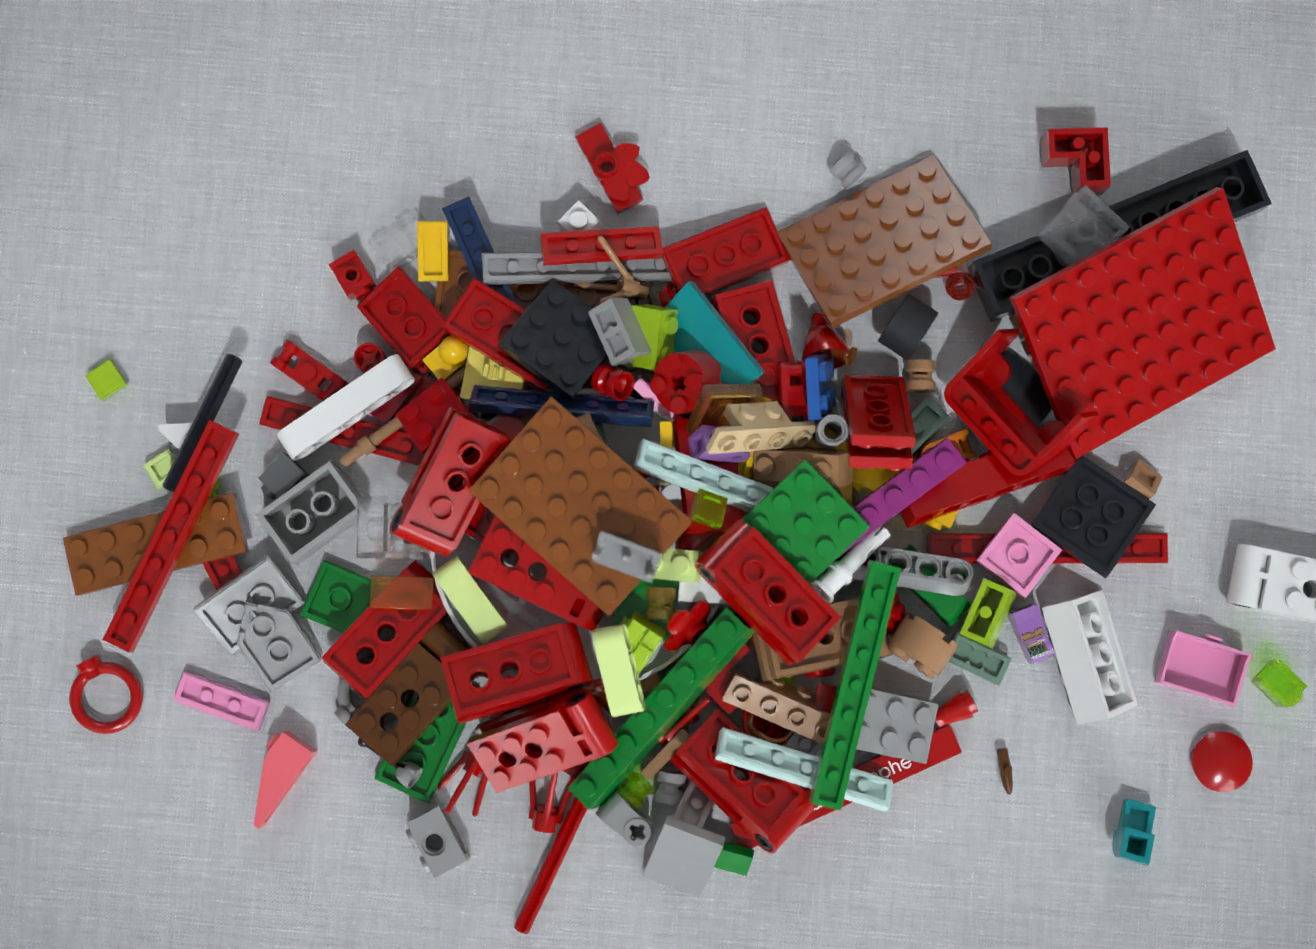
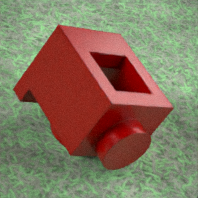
[328,250,376,300]

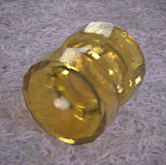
[646,588,676,619]

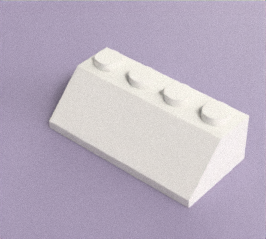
[1042,590,1138,725]

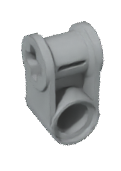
[596,790,653,846]

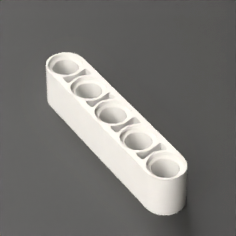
[277,354,415,461]

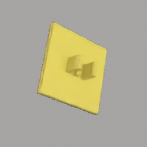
[460,347,524,400]

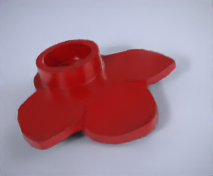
[592,143,650,202]
[663,600,711,651]

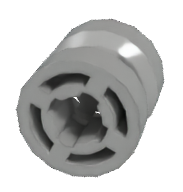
[654,770,687,805]

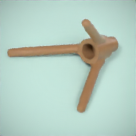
[573,235,649,304]

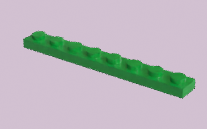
[809,560,901,810]

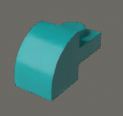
[1112,798,1156,866]

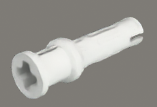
[810,525,890,603]

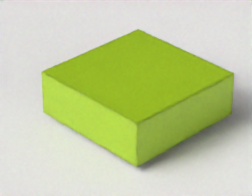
[85,359,128,401]

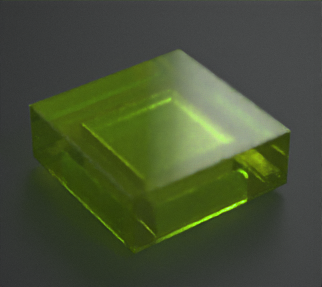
[690,488,728,529]

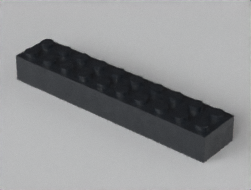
[967,149,1272,322]

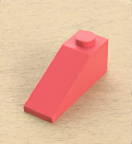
[253,730,317,829]

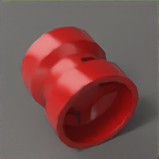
[353,343,387,373]
[591,363,634,401]

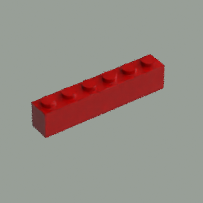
[900,447,1075,528]

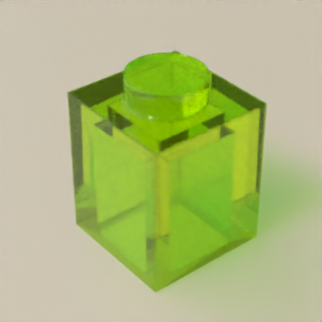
[1251,660,1308,708]

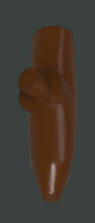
[997,747,1013,795]

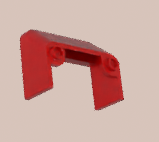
[944,328,1099,476]

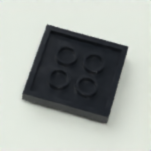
[498,279,607,402]
[1031,456,1157,578]

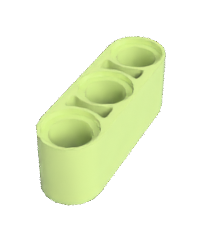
[432,555,509,645]
[593,624,645,717]

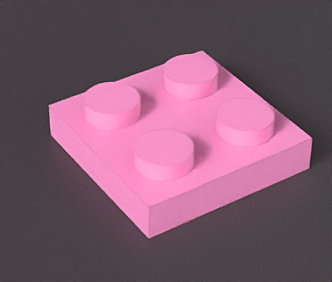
[975,513,1062,598]

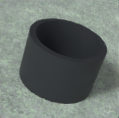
[877,293,939,360]

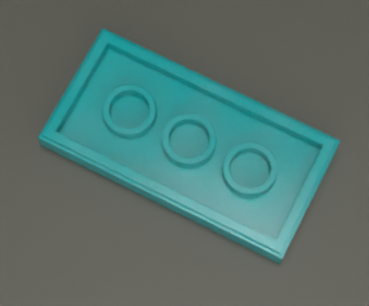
[665,282,765,412]

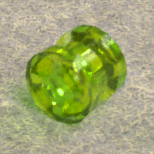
[617,771,656,809]

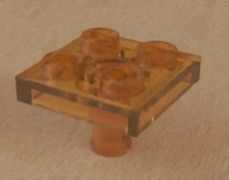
[685,384,763,437]

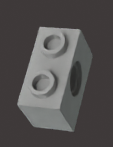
[406,803,470,878]

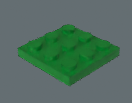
[741,459,870,584]

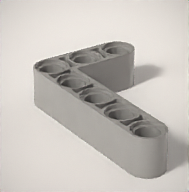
[824,486,973,596]

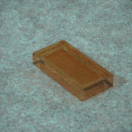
[370,576,433,610]

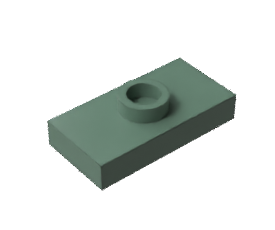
[949,632,1012,686]

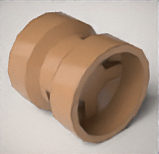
[905,359,936,393]

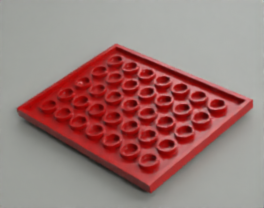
[1009,187,1276,459]

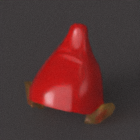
[796,312,857,369]

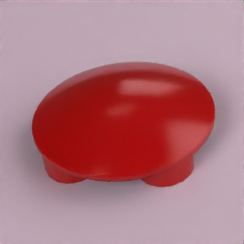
[1190,731,1253,792]

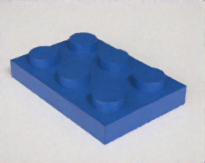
[805,353,836,420]

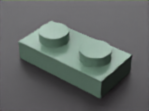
[911,397,949,457]

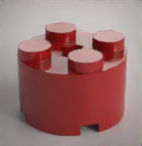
[650,350,723,414]

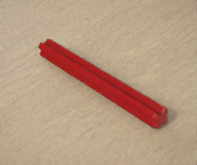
[514,797,587,934]

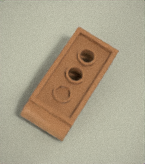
[753,598,893,682]

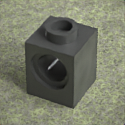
[258,452,309,500]

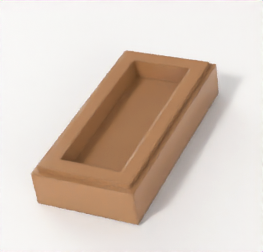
[640,727,690,780]

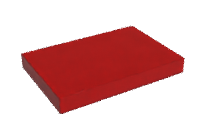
[356,266,451,371]

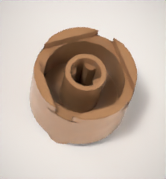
[888,612,959,679]

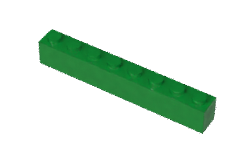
[568,607,755,810]

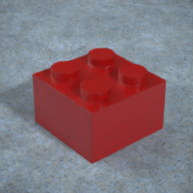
[395,377,476,455]

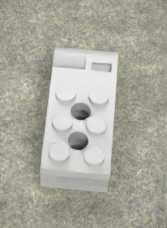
[1226,544,1316,624]

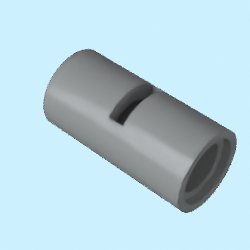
[813,414,849,449]

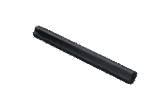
[162,354,242,493]

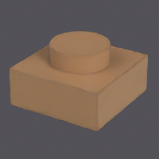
[1124,459,1163,499]

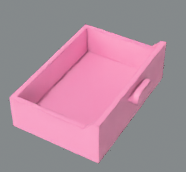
[1154,630,1253,706]

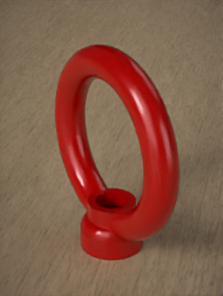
[69,655,143,734]

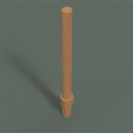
[339,365,466,468]

